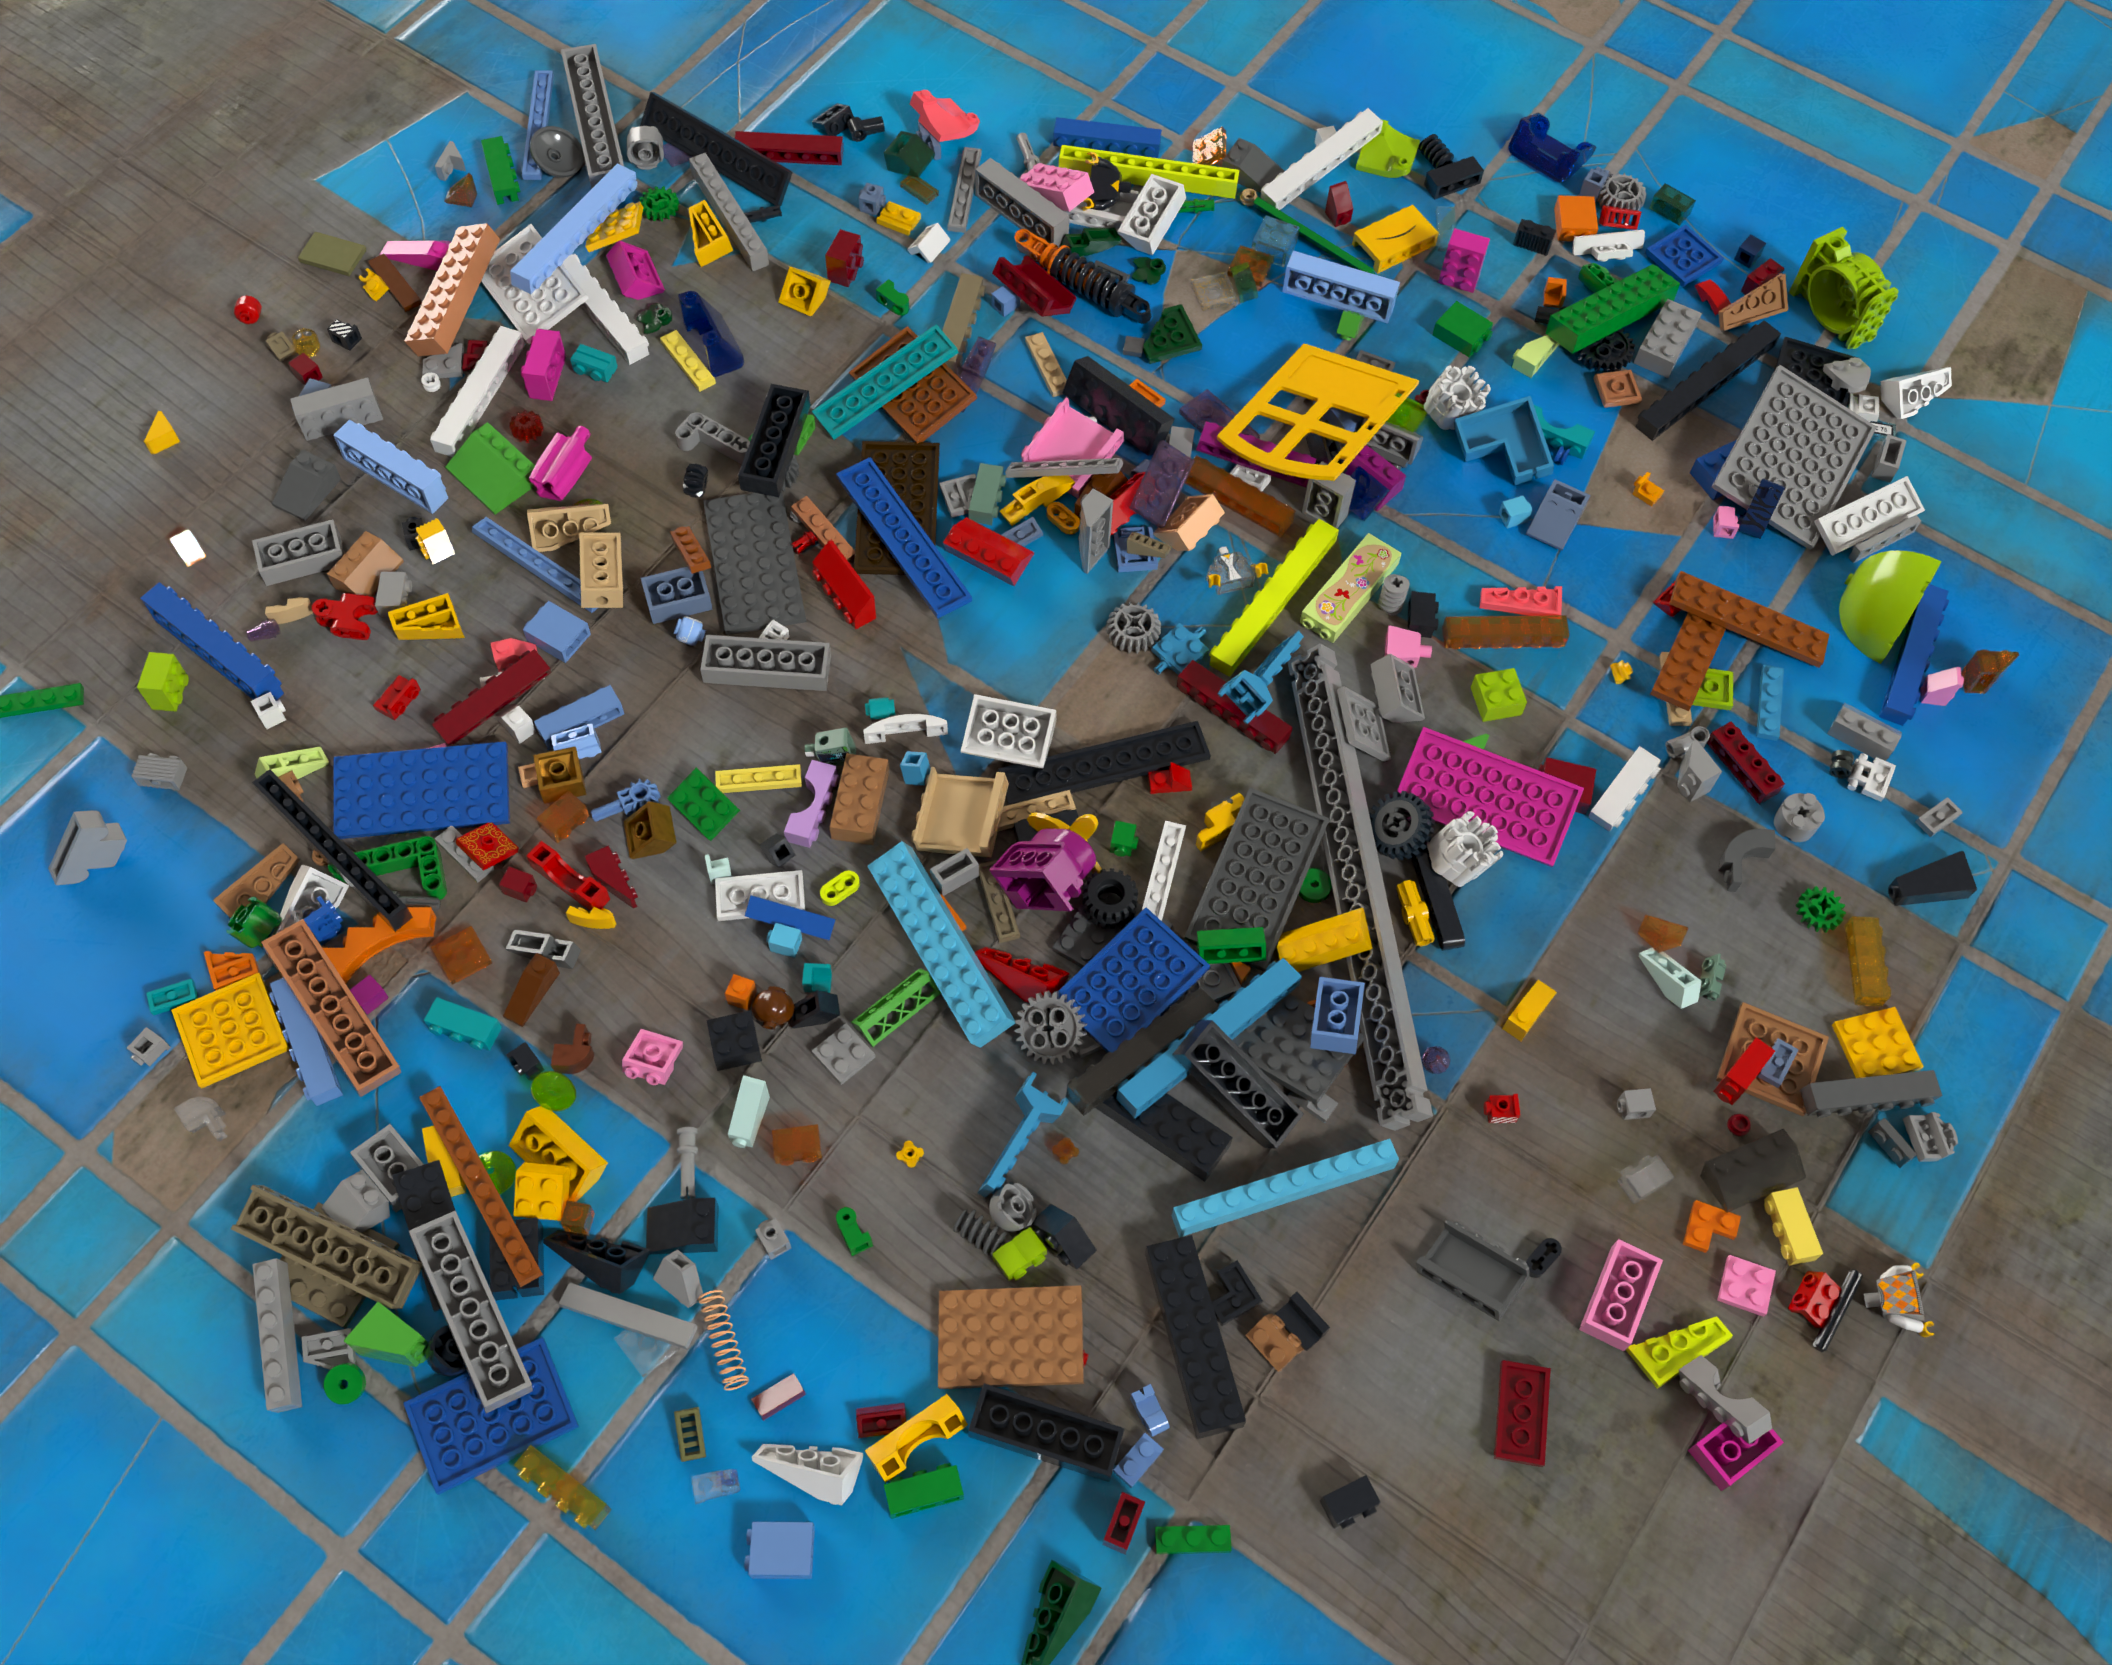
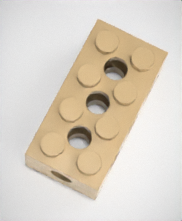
[579,533,623,608]

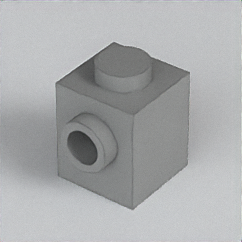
[755,1218,791,1260]

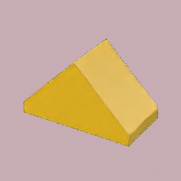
[144,411,180,454]

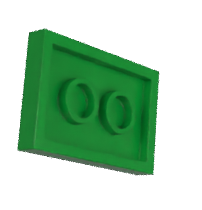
[667,767,740,841]

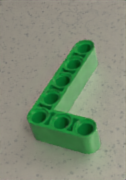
[328,836,447,900]

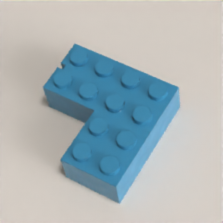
[1454,396,1554,485]

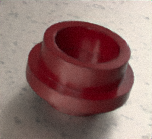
[1727,1114,1751,1136]

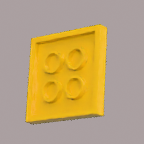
[585,202,643,252]
[1832,1007,1924,1078]

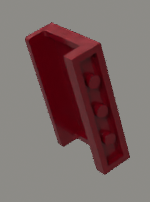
[992,256,1077,317]

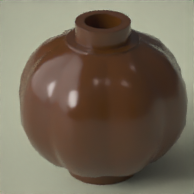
[752,986,795,1030]

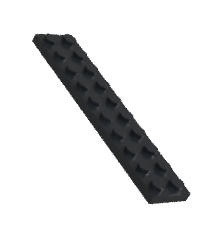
[640,92,793,206]
[998,721,1211,805]

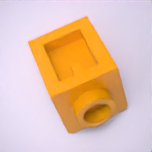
[1633,472,1664,507]

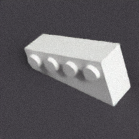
[1588,746,1661,832]

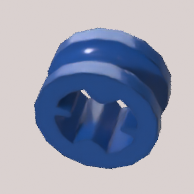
[1554,446,1570,465]

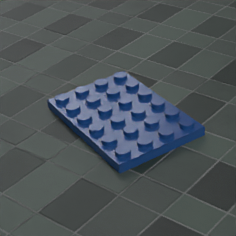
[1058,907,1210,1060]
[403,1337,579,1495]

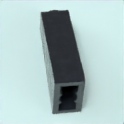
[1888,851,1977,906]

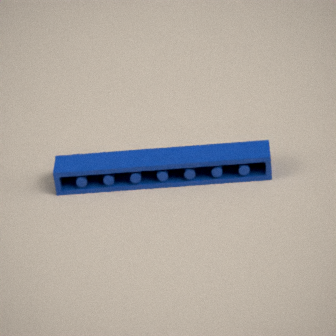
[1879,584,1949,726]

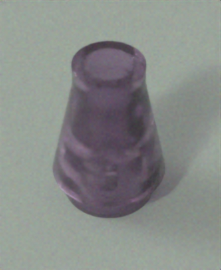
[246,619,280,642]

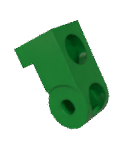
[876,279,909,316]
[836,1207,873,1256]

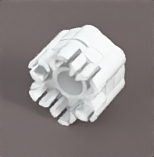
[1424,365,1491,430]
[1427,811,1503,887]

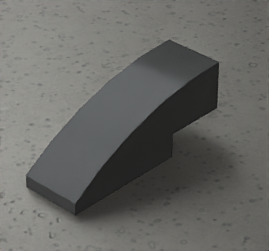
[506,930,581,969]

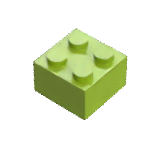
[137,652,189,712]
[1471,668,1527,722]

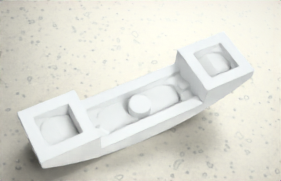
[863,714,948,744]

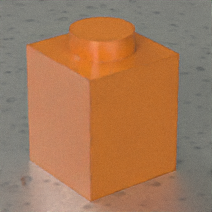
[725,974,757,1011]

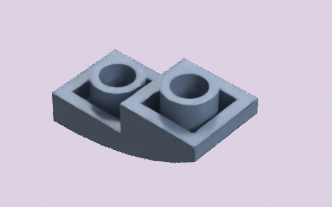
[916,123,941,160]

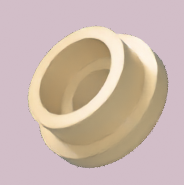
[1240,188,1258,206]

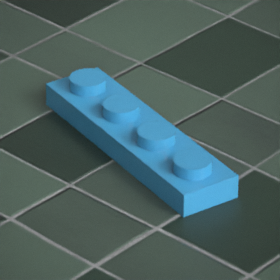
[1756,665,1784,741]

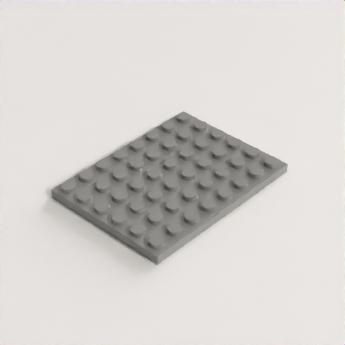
[1712,365,1877,550]

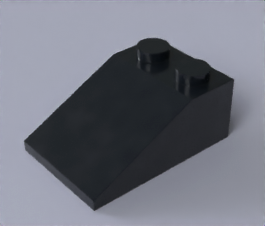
[646,1197,719,1254]

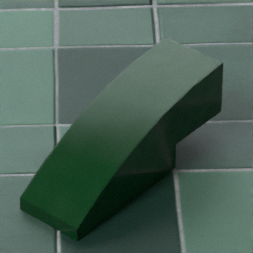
[1061,228,1122,257]

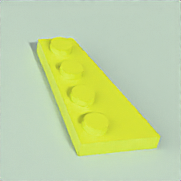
[1626,1316,1733,1389]

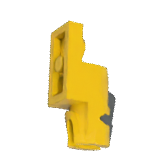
[1196,793,1245,852]

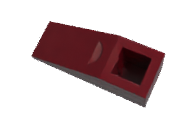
[584,845,638,908]

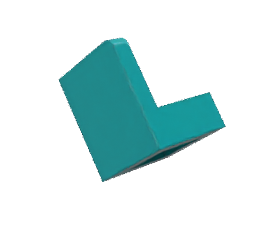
[802,963,832,993]

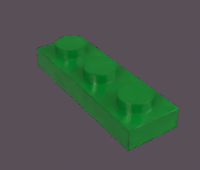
[1155,1525,1232,1554]

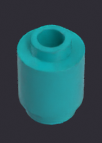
[865,697,895,720]

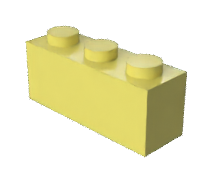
[1764,1187,1823,1266]

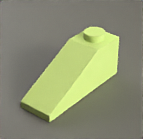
[1512,335,1559,378]
[255,747,329,779]

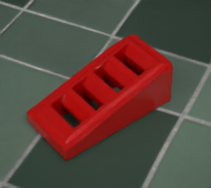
[1599,205,1641,230]

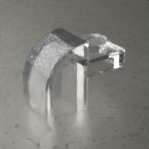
[174,1097,228,1142]

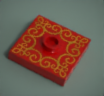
[456,823,519,871]

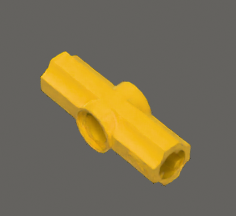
[1396,880,1435,947]

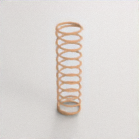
[698,1290,749,1390]

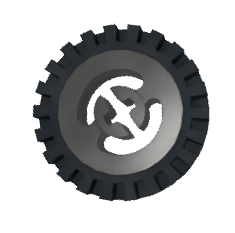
[1369,791,1435,860]

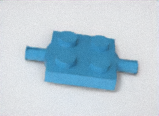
[1151,623,1209,675]

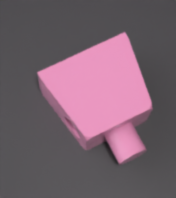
[1384,626,1432,668]

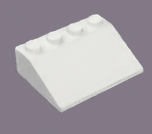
[961,694,1056,769]

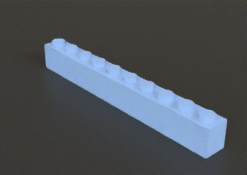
[510,163,637,294]

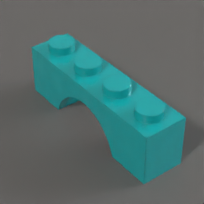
[1534,405,1595,459]

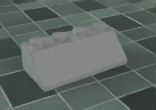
[1078,489,1113,574]

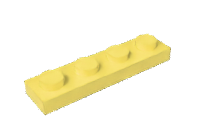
[660,330,716,392]
[715,764,802,793]

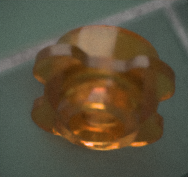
[1052,1137,1079,1164]

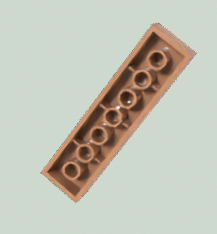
[405,223,500,357]
[261,919,401,1097]

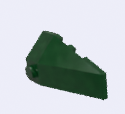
[1021,1560,1102,1665]

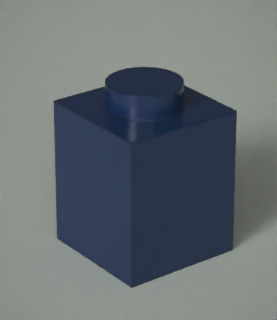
[1734,234,1766,268]

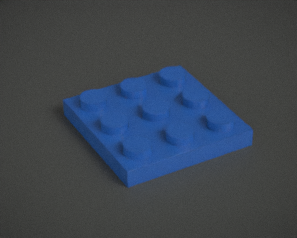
[1645,225,1724,287]

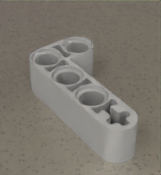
[675,412,750,464]

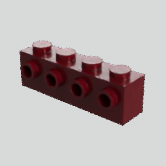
[1707,721,1785,805]

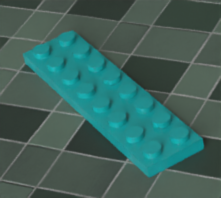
[812,324,959,440]

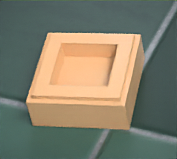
[518,763,538,788]

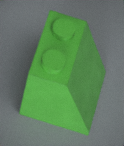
[344,1302,428,1367]

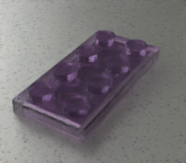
[1179,389,1260,439]
[1129,440,1194,528]

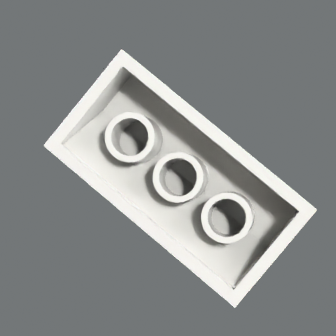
[1118,174,1186,255]

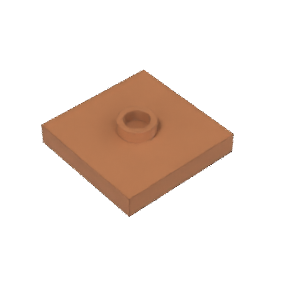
[1593,370,1642,408]

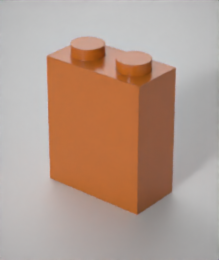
[1554,195,1598,241]

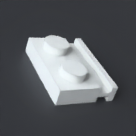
[1848,393,1879,422]

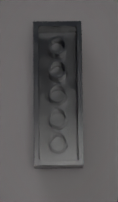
[1062,356,1175,456]
[738,384,811,497]
[1172,1020,1304,1149]
[1092,1061,1233,1182]
[968,1383,1125,1482]

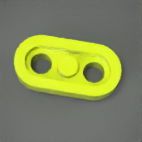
[820,870,860,906]

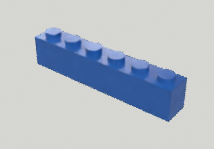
[1053,117,1162,158]

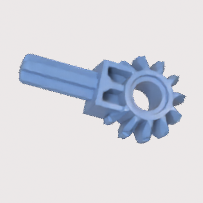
[590,779,661,822]

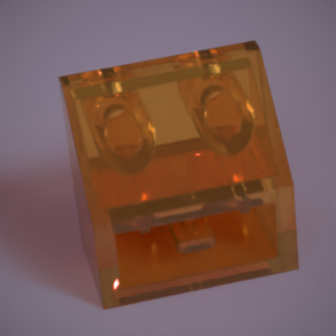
[1961,650,2019,694]

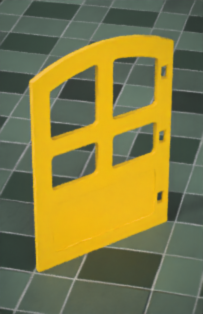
[1217,343,1419,481]

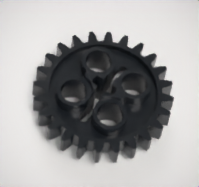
[1574,328,1635,372]

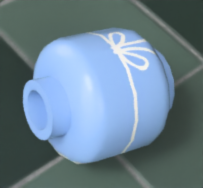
[673,616,706,646]

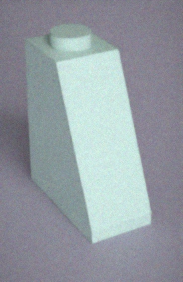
[728,1075,770,1148]

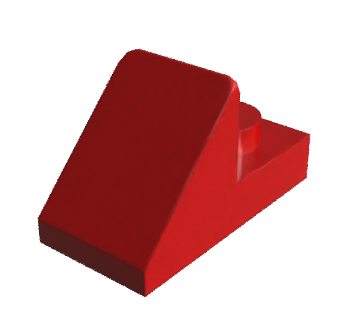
[1148,762,1192,794]

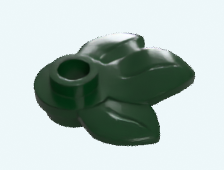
[1132,257,1166,285]
[636,303,672,334]

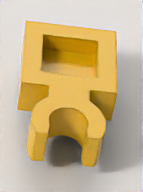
[359,268,389,302]

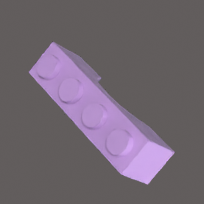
[784,760,839,848]

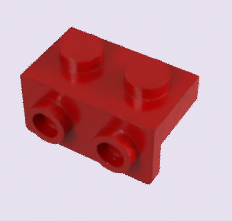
[1788,1271,1842,1328]

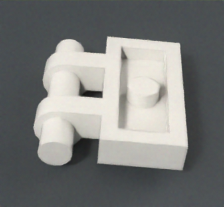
[1847,753,1896,802]

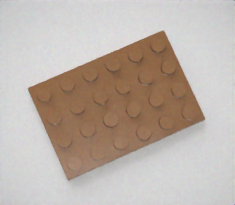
[938,1285,1084,1389]

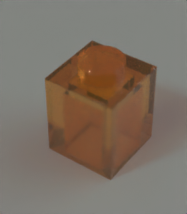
[560,1200,595,1236]

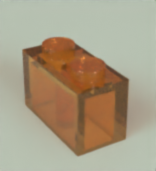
[536,790,589,844]
[772,1124,822,1166]

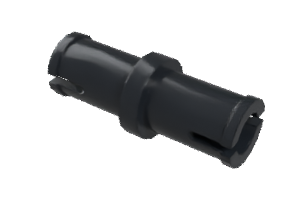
[744,204,782,223]

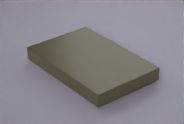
[298,232,367,277]

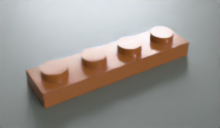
[670,526,711,574]

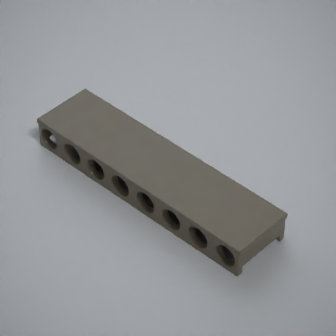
[231,1185,422,1309]

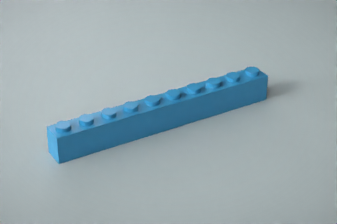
[1116,958,1302,1118]

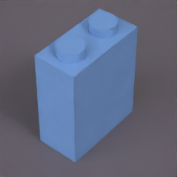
[523,601,591,663]
[745,1522,815,1579]

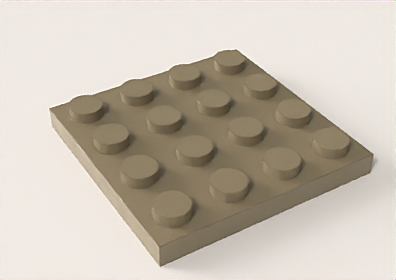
[280,1202,400,1329]

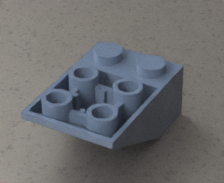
[1526,479,1591,551]

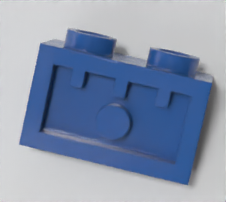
[304,896,344,945]

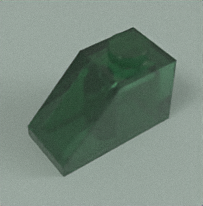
[1230,262,1258,303]

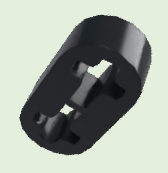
[1525,1238,1562,1278]

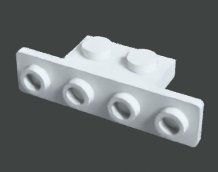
[1572,230,1645,262]

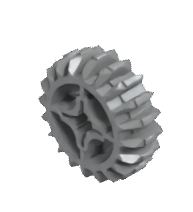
[1597,172,1646,217]
[1107,601,1161,654]

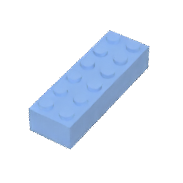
[1282,251,1400,323]
[333,420,448,514]

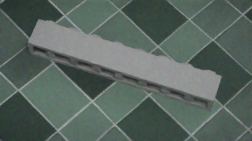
[689,153,769,272]

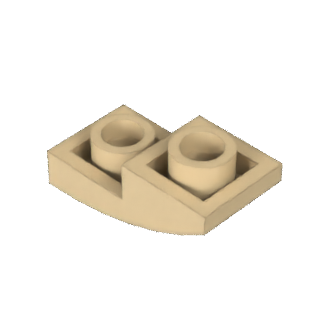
[265,597,313,625]

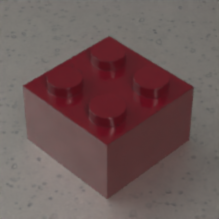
[825,229,864,287]

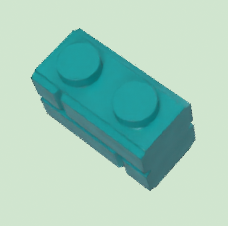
[570,344,618,383]

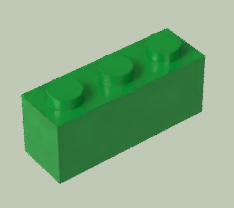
[1197,927,1266,964]
[884,1463,964,1519]

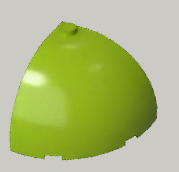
[1839,550,1941,664]

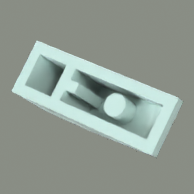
[1639,946,1702,1009]

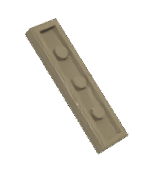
[979,860,1020,943]

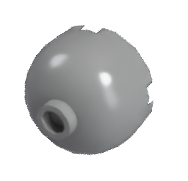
[989,1183,1037,1232]

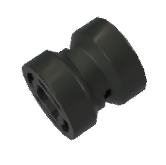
[1829,750,1854,779]

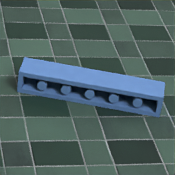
[269,978,343,1106]

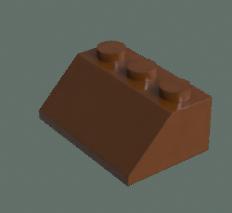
[1074,470,1128,520]

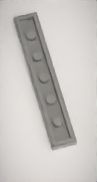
[948,147,982,233]
[1005,458,1123,478]
[558,1282,698,1349]

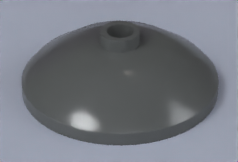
[530,126,584,177]

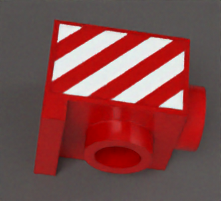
[1484,1094,1520,1123]

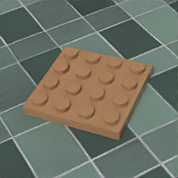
[1716,1002,1829,1116]

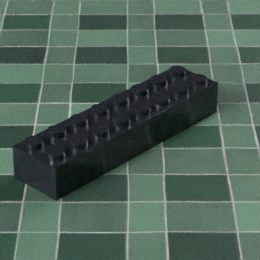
[1145,1235,1246,1439]

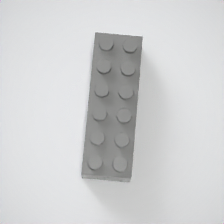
[975,158,1069,248]
[700,635,831,691]

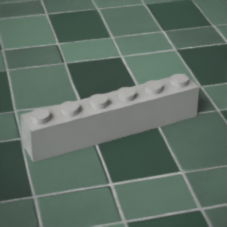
[252,1258,302,1413]

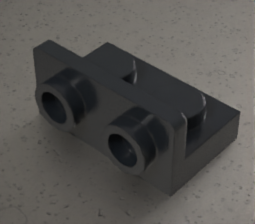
[811,103,854,136]

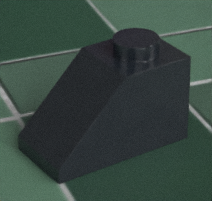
[790,990,840,1029]

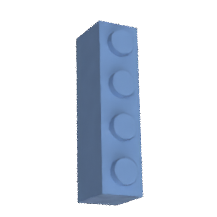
[534,685,624,751]

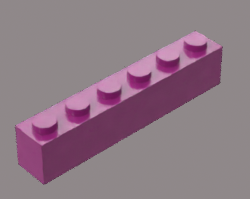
[1196,421,1316,487]

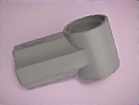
[1665,726,1710,759]

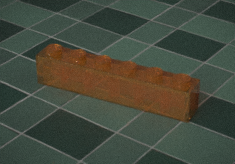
[1182,455,1296,537]
[1442,615,1570,649]

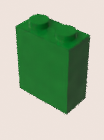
[1432,301,1493,357]

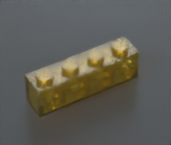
[1845,916,1891,1007]
[514,1444,612,1530]

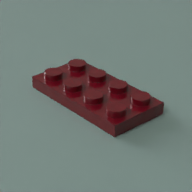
[1494,1360,1551,1467]

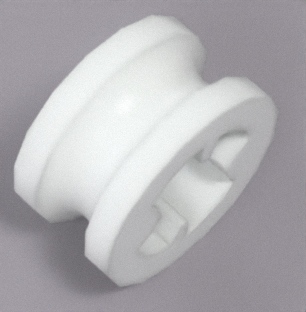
[421,372,441,392]

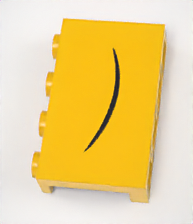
[1352,205,1439,274]

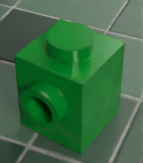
[1110,821,1139,857]

